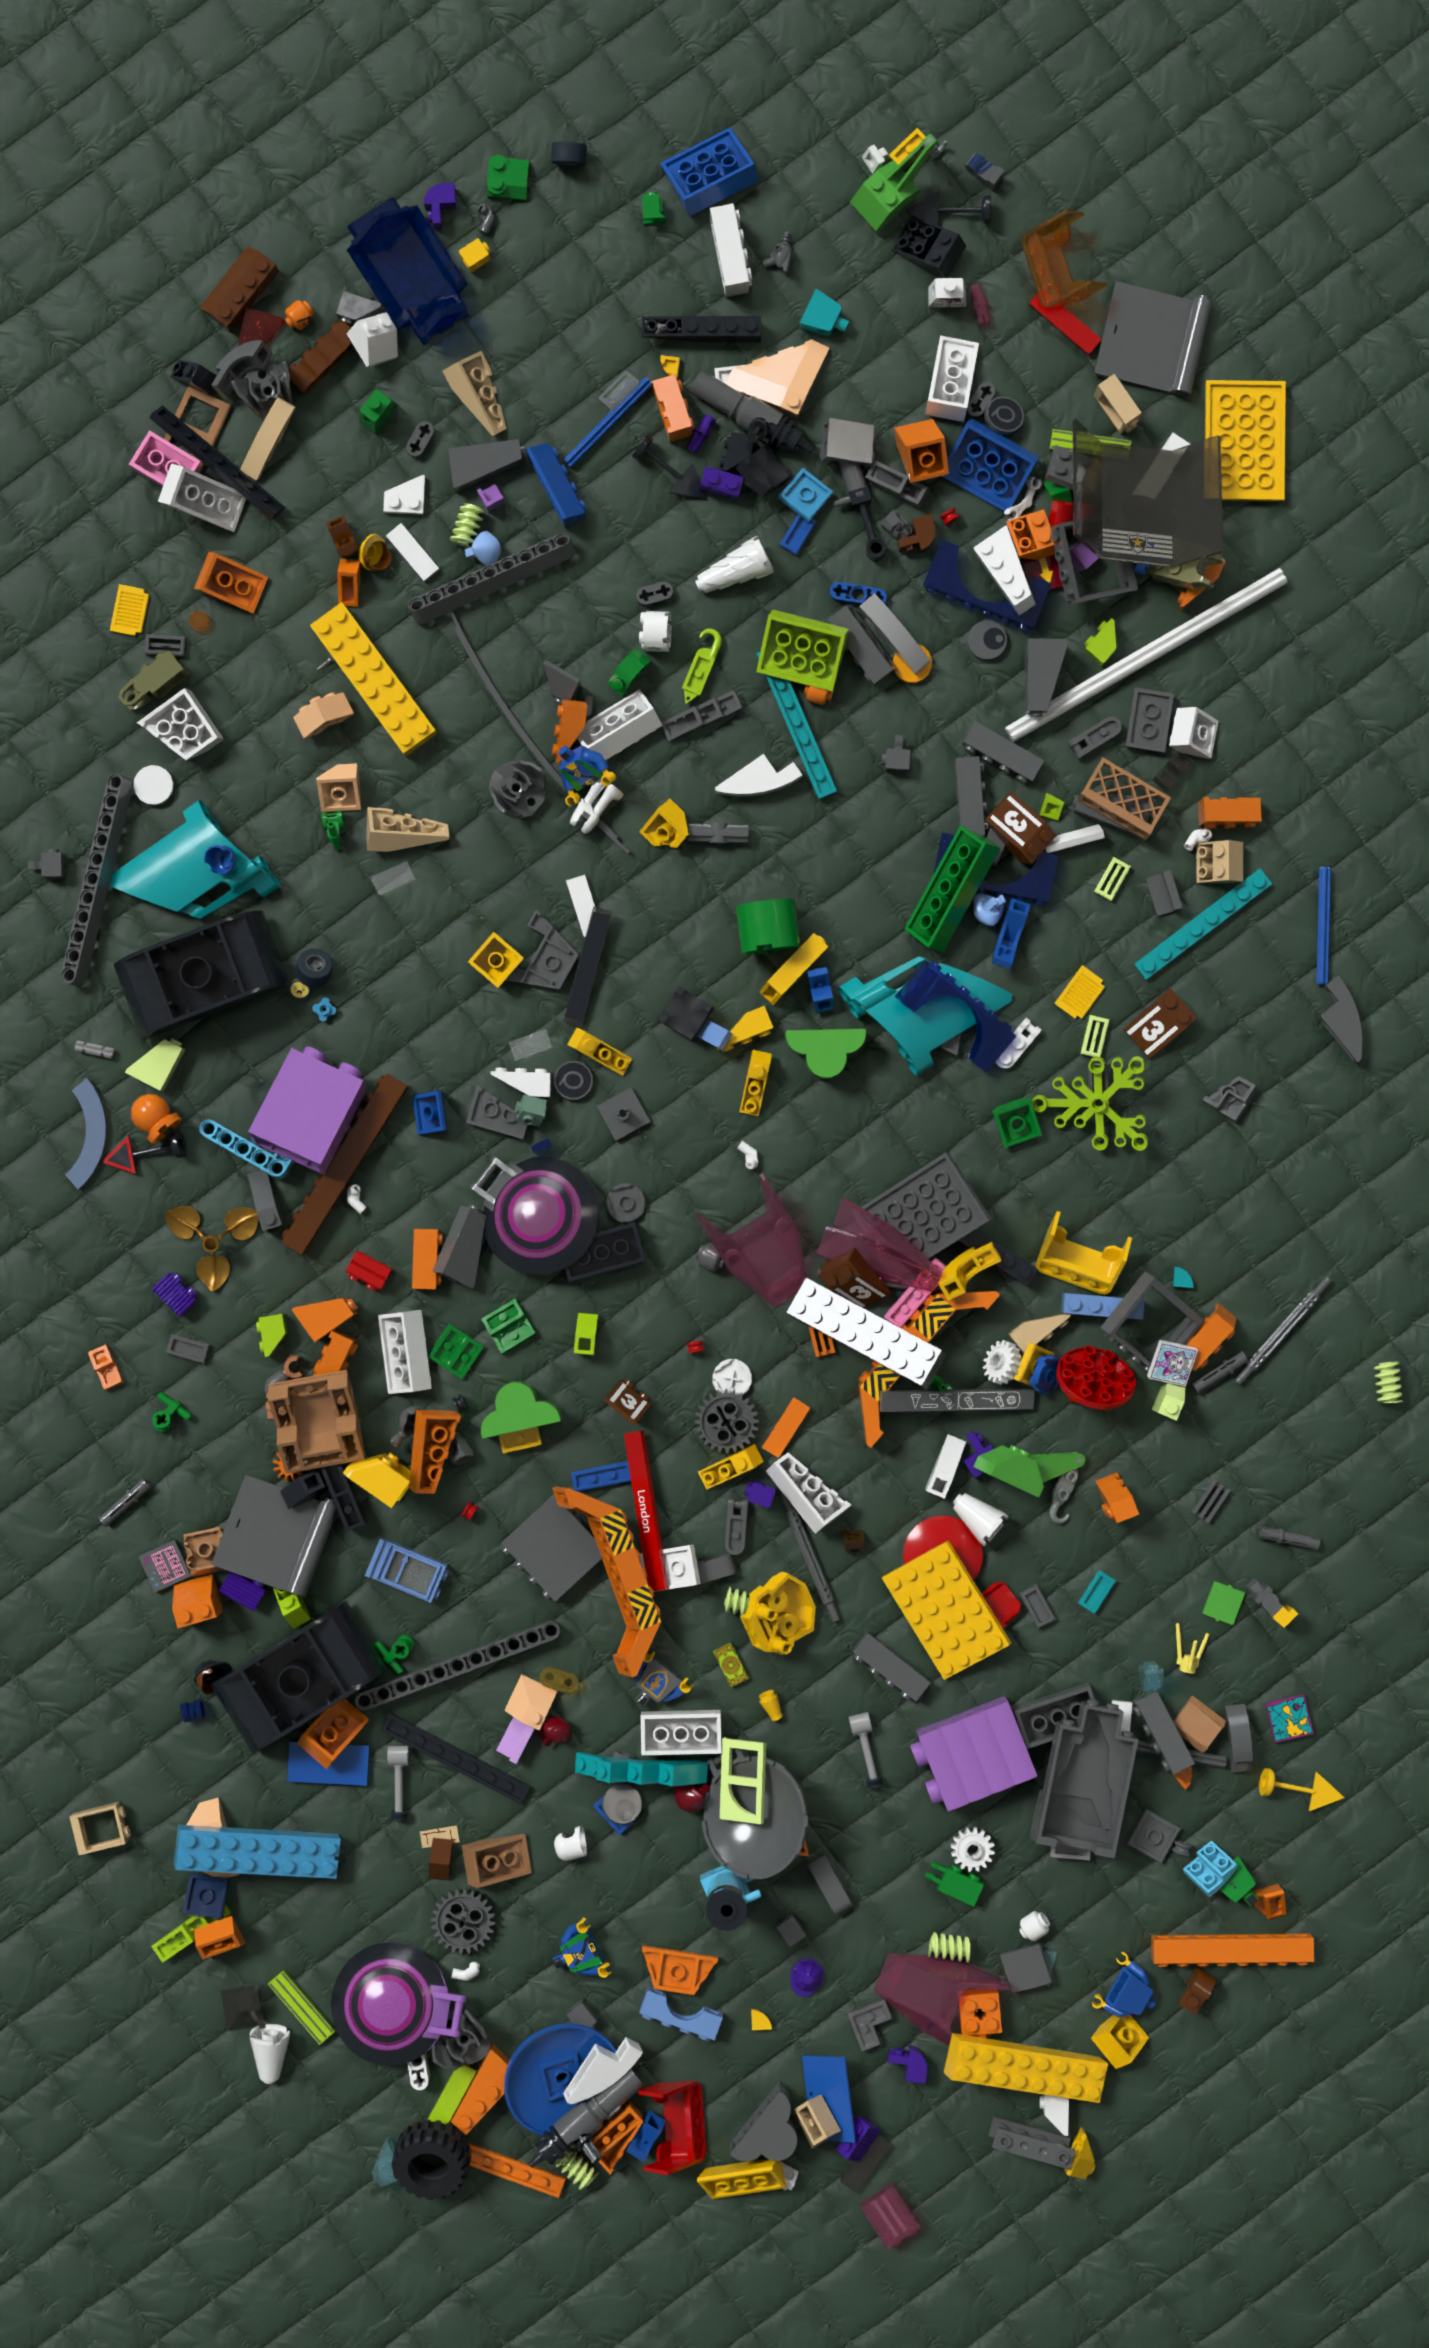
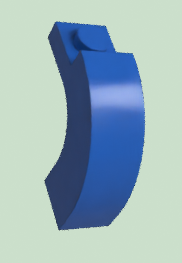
[991,898,1030,969]

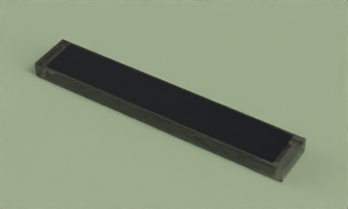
[563,906,613,1027]

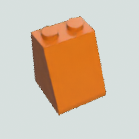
[894,419,949,483]
[291,1297,358,1342]
[172,1573,224,1628]

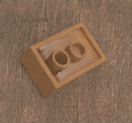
[462,1834,532,1888]

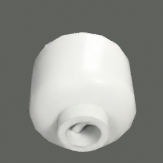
[1019,1911,1050,1941]

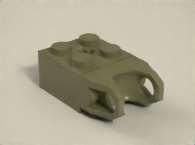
[1146,535,1225,590]
[118,650,190,710]

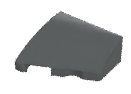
[1202,1076,1258,1123]

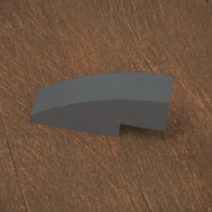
[865,460,929,509]

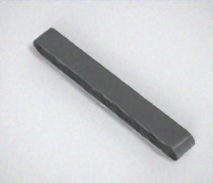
[408,533,576,624]

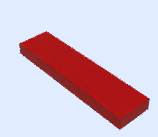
[1028,288,1102,356]

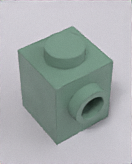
[514,1095,547,1127]

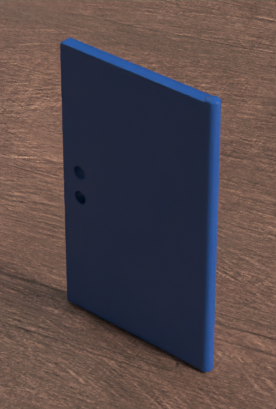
[802,2055,856,2143]

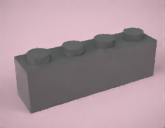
[828,604,898,684]
[962,721,1044,784]
[954,756,988,837]
[852,1631,931,1701]
[1133,1691,1195,1775]

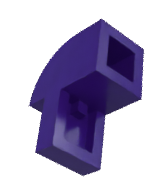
[424,183,457,229]
[963,1431,993,1478]
[887,2044,927,2084]

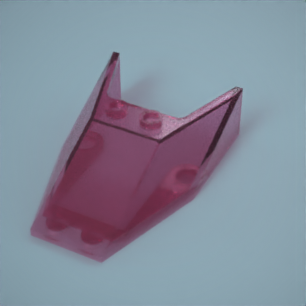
[695,1173,807,1307]
[816,1197,943,1291]
[874,1953,1009,2045]

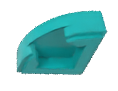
[1173,1267,1193,1288]

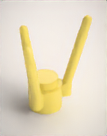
[1176,1623,1209,1674]

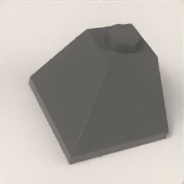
[543,660,582,705]

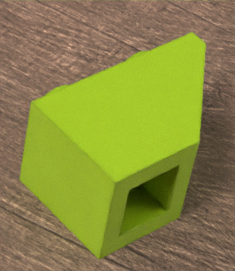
[1083,618,1116,666]
[256,1313,288,1357]
[574,1313,598,1355]
[273,1588,311,1629]

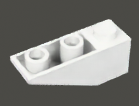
[491,1068,551,1098]
[925,1434,966,1499]

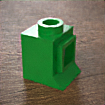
[642,192,666,225]

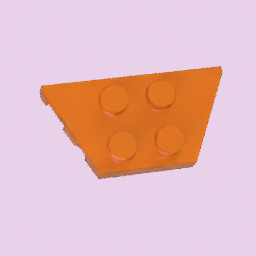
[642,1945,718,1995]

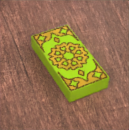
[713,1642,749,1687]

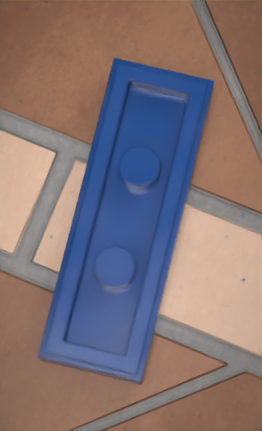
[571,1461,631,1492]

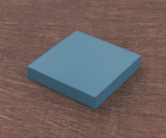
[778,468,834,523]

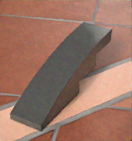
[662,690,744,741]

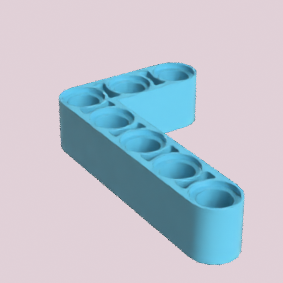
[200,1120,294,1179]

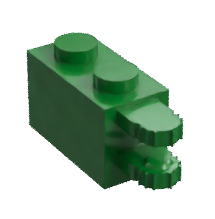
[925,1861,984,1907]

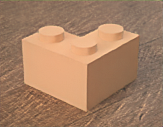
[293,692,354,738]

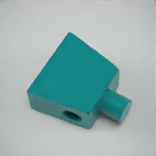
[799,289,849,336]

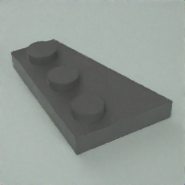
[466,1085,528,1140]

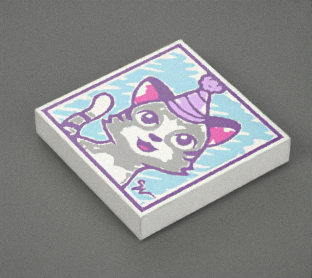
[1147,1340,1198,1386]

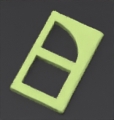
[719,1737,766,1824]

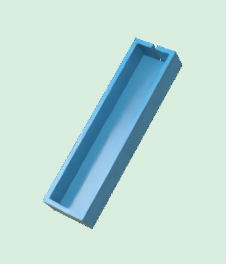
[174,1825,341,1879]

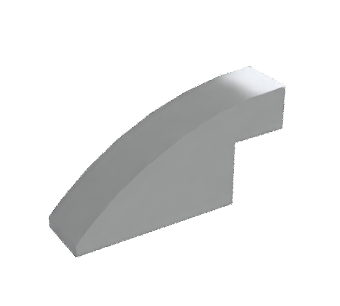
[860,593,930,675]

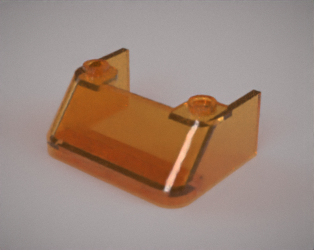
[1022,209,1107,308]

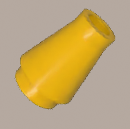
[759,1690,783,1721]

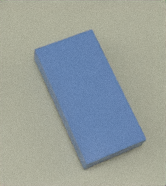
[697,1019,733,1050]

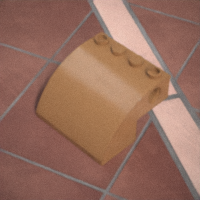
[268,1370,365,1474]

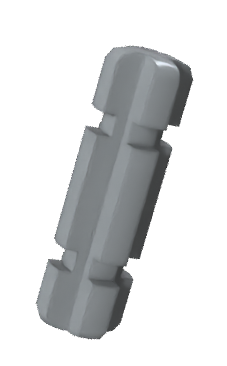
[75,1041,114,1059]

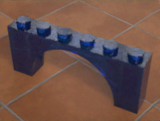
[922,539,1052,632]
[932,833,1059,906]
[895,960,1016,1073]

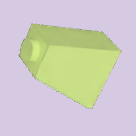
[125,1038,186,1092]
[1152,1382,1186,1421]

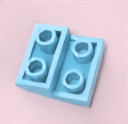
[1183,1840,1238,1897]

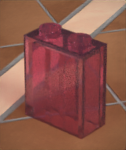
[860,2181,920,2249]

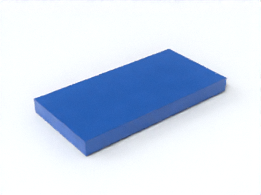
[287,1741,370,1786]

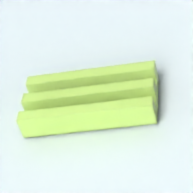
[1094,857,1131,901]
[1080,1015,1109,1057]

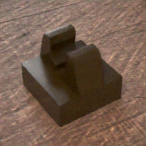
[843,1530,865,1554]

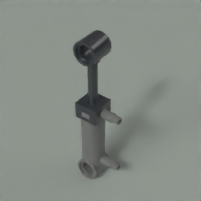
[820,454,886,561]

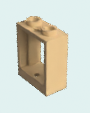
[1093,374,1141,434]
[70,1801,131,1855]

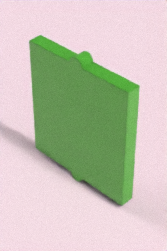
[1202,1581,1245,1625]

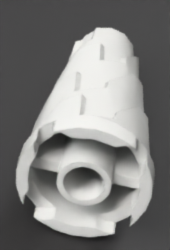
[695,536,774,593]

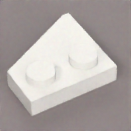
[383,475,426,515]

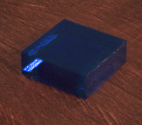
[531,1138,553,1154]

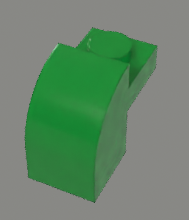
[607,648,652,696]

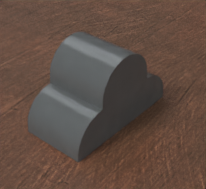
[730,2081,797,2161]

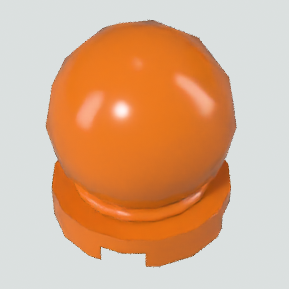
[131,1093,182,1144]

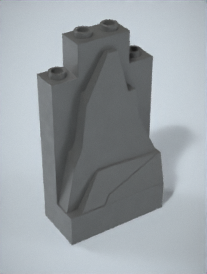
[1030,1699,1139,1859]

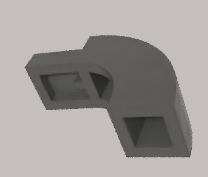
[212,340,273,398]
[1225,1704,1253,1773]

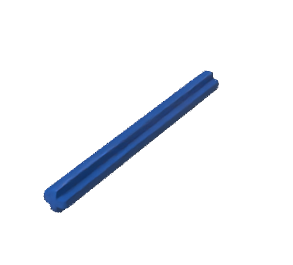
[564,377,652,467]
[1316,867,1331,985]

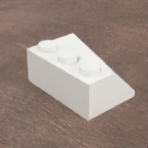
[137,688,224,760]

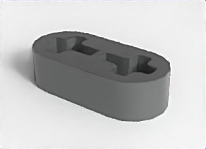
[966,382,995,419]
[406,421,435,458]
[636,582,673,606]

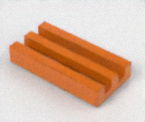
[808,1326,835,1357]

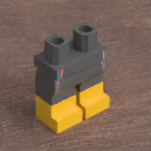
[1245,1578,1298,1628]

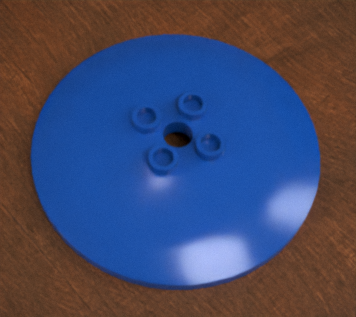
[504,2023,616,2135]

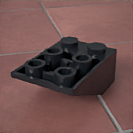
[892,216,966,278]

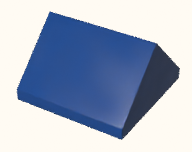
[412,1090,448,1135]

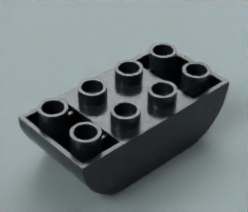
[113,910,291,1041]
[210,1600,388,1753]

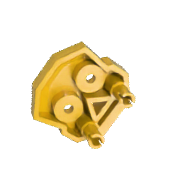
[740,1571,816,1655]

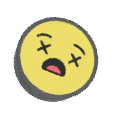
[290,978,310,998]

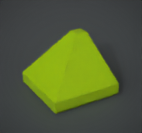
[1040,793,1065,821]

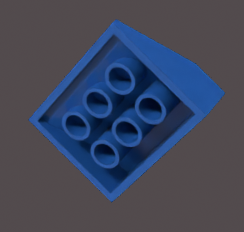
[660,127,759,217]
[942,418,1039,512]

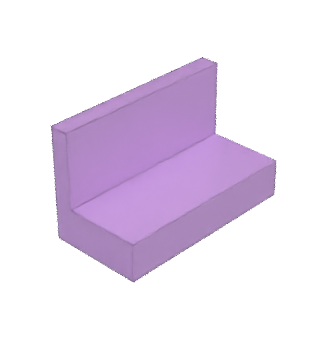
[496,1717,535,1764]

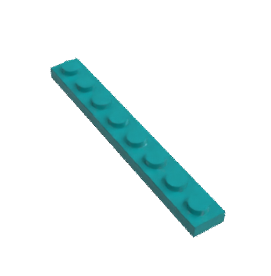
[756,651,837,800]
[1133,868,1272,980]

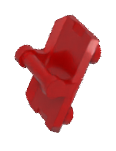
[981,1581,1022,1629]

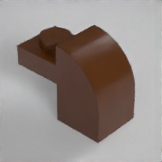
[897,514,935,554]
[326,515,358,557]
[1177,1965,1215,2015]

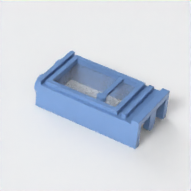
[365,1537,449,1603]

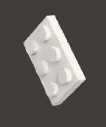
[640,1544,701,1592]

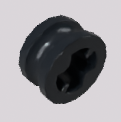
[452,1394,469,1414]

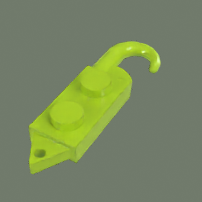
[682,629,722,705]

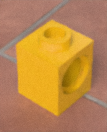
[458,238,491,273]

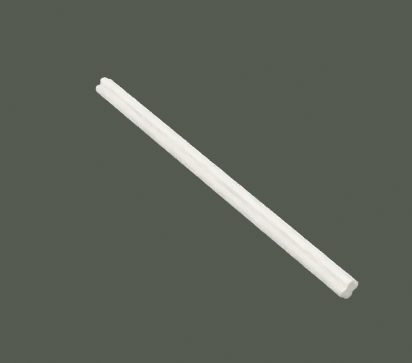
[1005,568,1288,742]

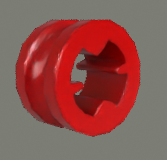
[940,508,960,526]
[686,1340,705,1353]
[461,1501,478,1521]

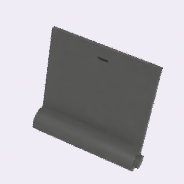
[1094,281,1212,396]
[211,1475,338,1598]

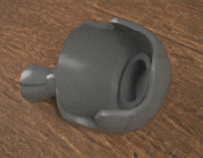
[390,1406,425,1447]

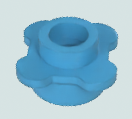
[312,998,336,1021]

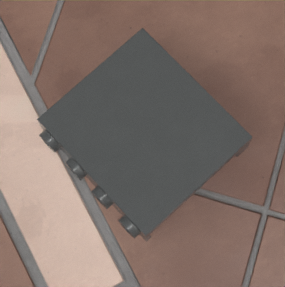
[501,1494,602,1602]

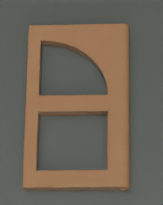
[164,386,232,474]

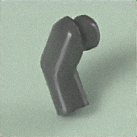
[477,203,495,235]

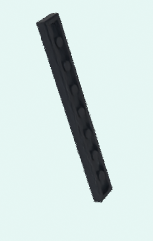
[149,405,285,520]
[381,1712,531,1805]

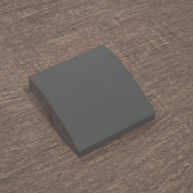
[1000,1943,1053,1993]

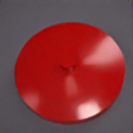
[903,1515,983,1581]

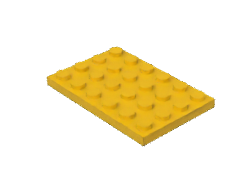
[1204,380,1286,501]
[882,1540,1011,1680]

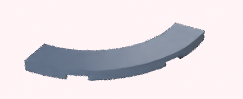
[65,1078,107,1190]

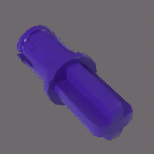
[688,414,716,453]

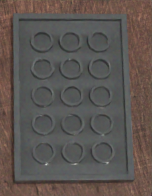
[852,1151,991,1280]

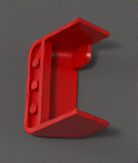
[638,2081,706,2175]

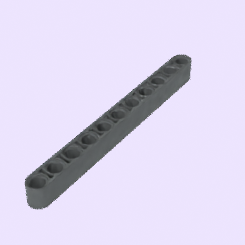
[61,773,133,987]
[355,1620,561,1710]

